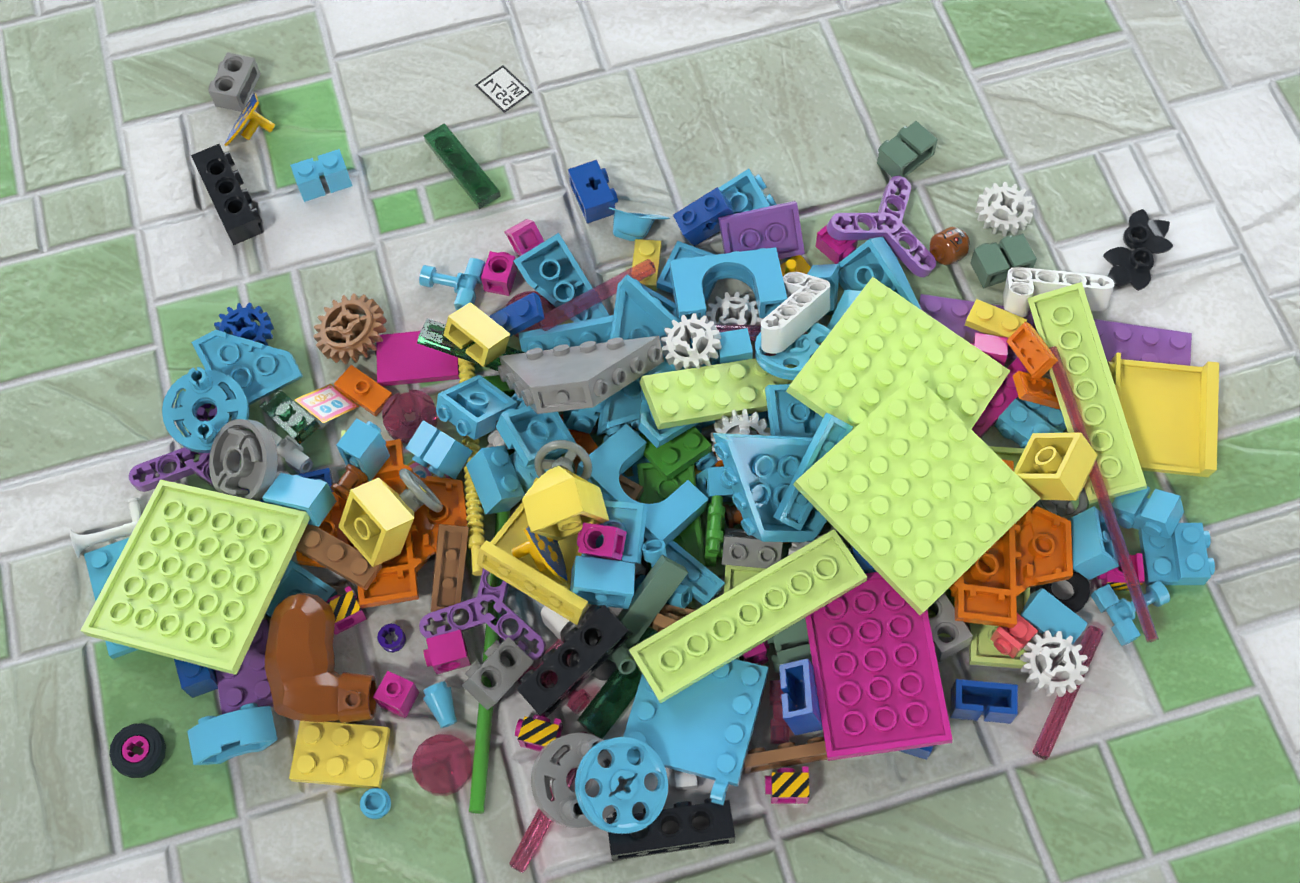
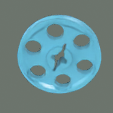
[755,323,831,380]
[575,737,668,834]

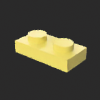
[631,239,661,291]
[965,299,1027,339]

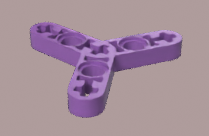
[826,176,936,277]
[129,403,246,492]
[419,568,546,660]

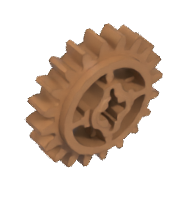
[313,293,387,364]

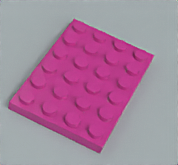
[805,572,953,761]

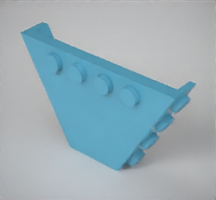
[597,274,706,437]
[713,433,827,542]

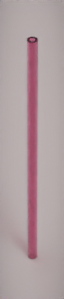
[1049,346,1159,643]

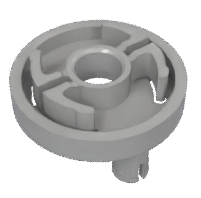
[209,419,289,501]
[531,733,624,828]

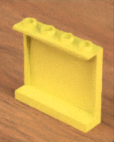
[1108,352,1219,477]
[476,477,591,625]

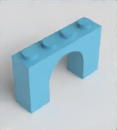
[670,248,787,321]
[576,424,709,546]

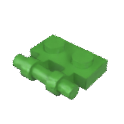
[705,495,725,567]

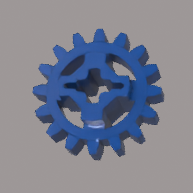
[214,303,274,346]

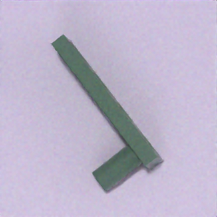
[596,555,688,674]

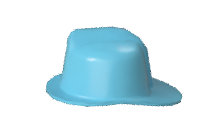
[609,207,670,241]

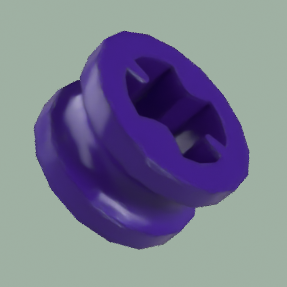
[377,623,406,653]

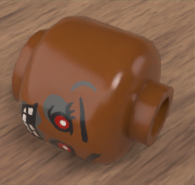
[930,227,970,266]

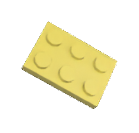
[289,721,390,789]

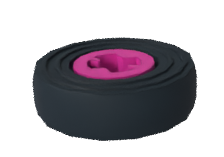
[109,723,166,778]

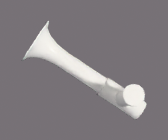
[70,497,142,558]

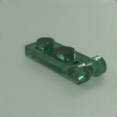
[259,388,320,445]

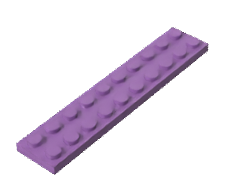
[919,294,1192,366]

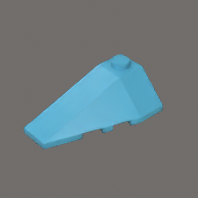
[513,233,610,322]
[838,237,922,310]

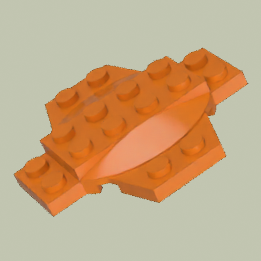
[296,439,469,609]
[949,459,1073,628]

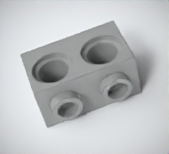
[209,52,261,112]
[722,528,782,569]
[928,593,973,662]
[462,637,534,710]

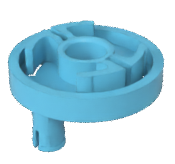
[162,367,250,453]

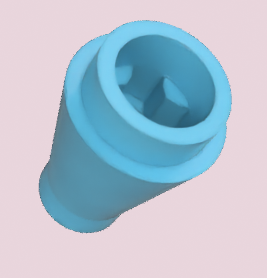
[423,681,458,729]

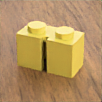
[444,302,510,367]

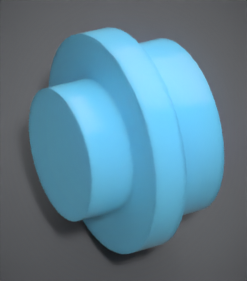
[360,788,391,819]

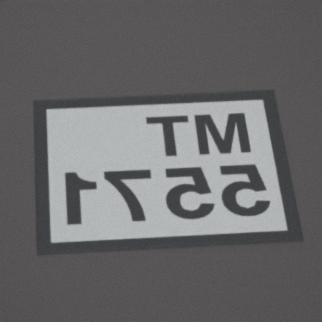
[475,65,533,113]

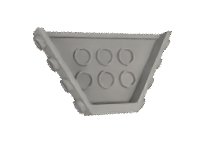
[498,336,664,414]

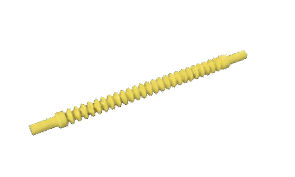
[458,343,485,576]

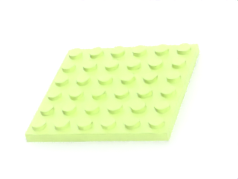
[786,277,1010,431]
[793,374,1041,615]
[81,480,310,675]

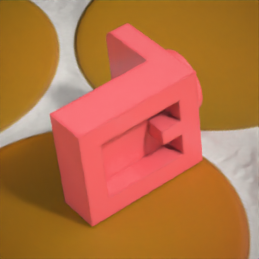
[990,613,1038,659]

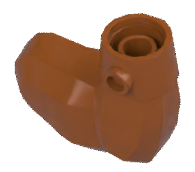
[265,593,377,723]

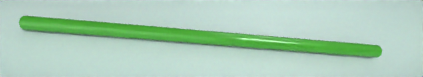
[469,449,514,814]

